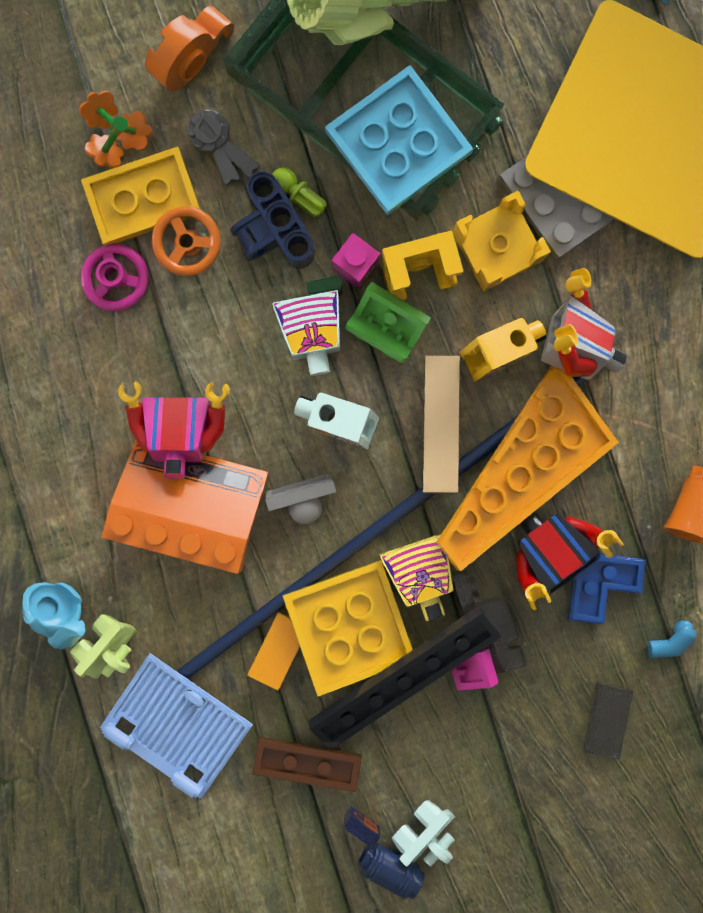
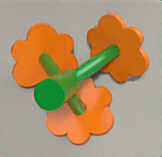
[79,91,152,168]

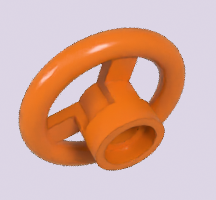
[152,206,221,276]

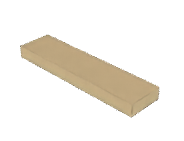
[423,356,460,494]

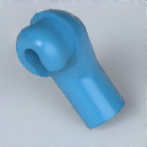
[647,620,696,658]

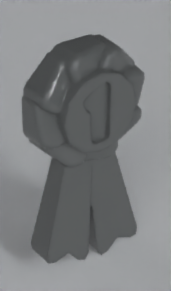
[187,109,260,186]

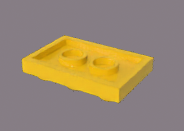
[81,146,201,246]

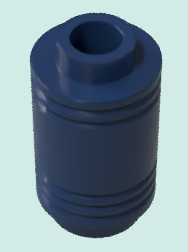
[358,842,425,899]

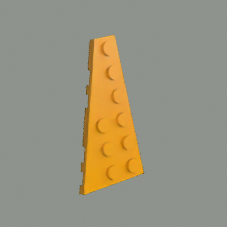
[436,365,619,571]

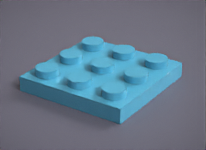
[325,65,473,215]

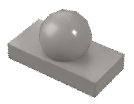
[265,473,336,524]

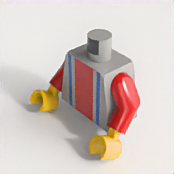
[541,268,627,379]

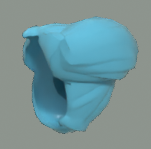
[22,582,86,650]

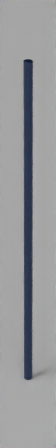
[177,367,605,679]

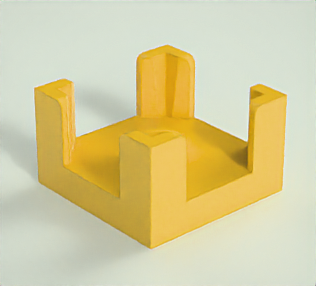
[453,191,551,292]
[381,230,464,301]

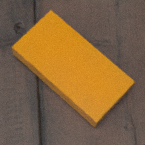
[247,612,300,690]

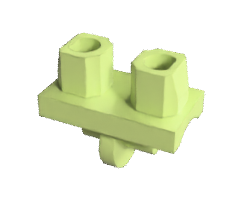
[70,614,137,679]

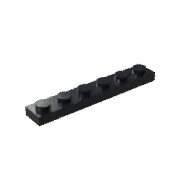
[309,605,502,750]

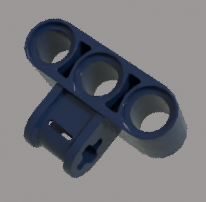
[230,171,315,269]

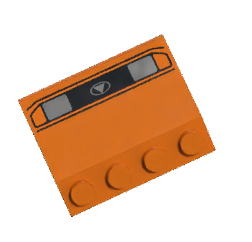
[101,440,269,574]

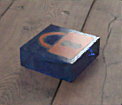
[344,806,380,847]

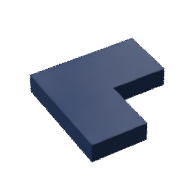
[567,554,646,624]

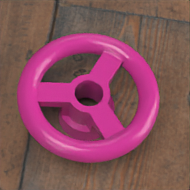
[81,244,149,311]

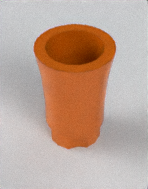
[663,465,703,544]

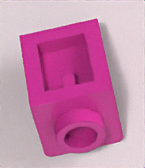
[451,649,499,691]

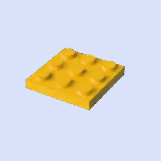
[282,560,413,696]

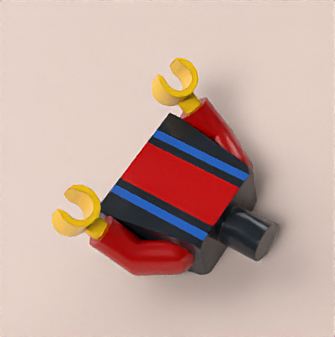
[515,511,624,610]

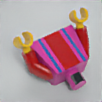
[118,381,230,480]

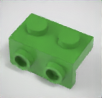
[345,282,431,363]

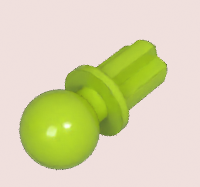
[270,167,327,218]

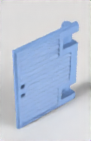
[100,653,253,799]

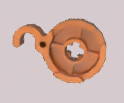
[145,6,234,92]

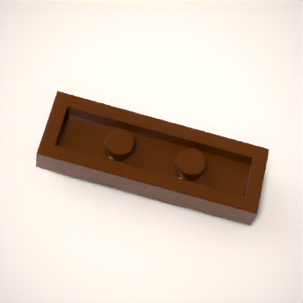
[252,736,362,792]

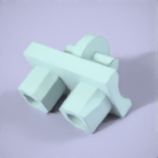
[391,800,455,867]

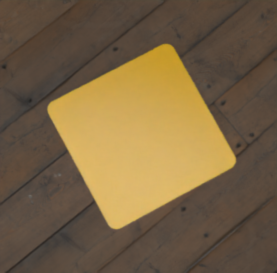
[524,0,703,259]

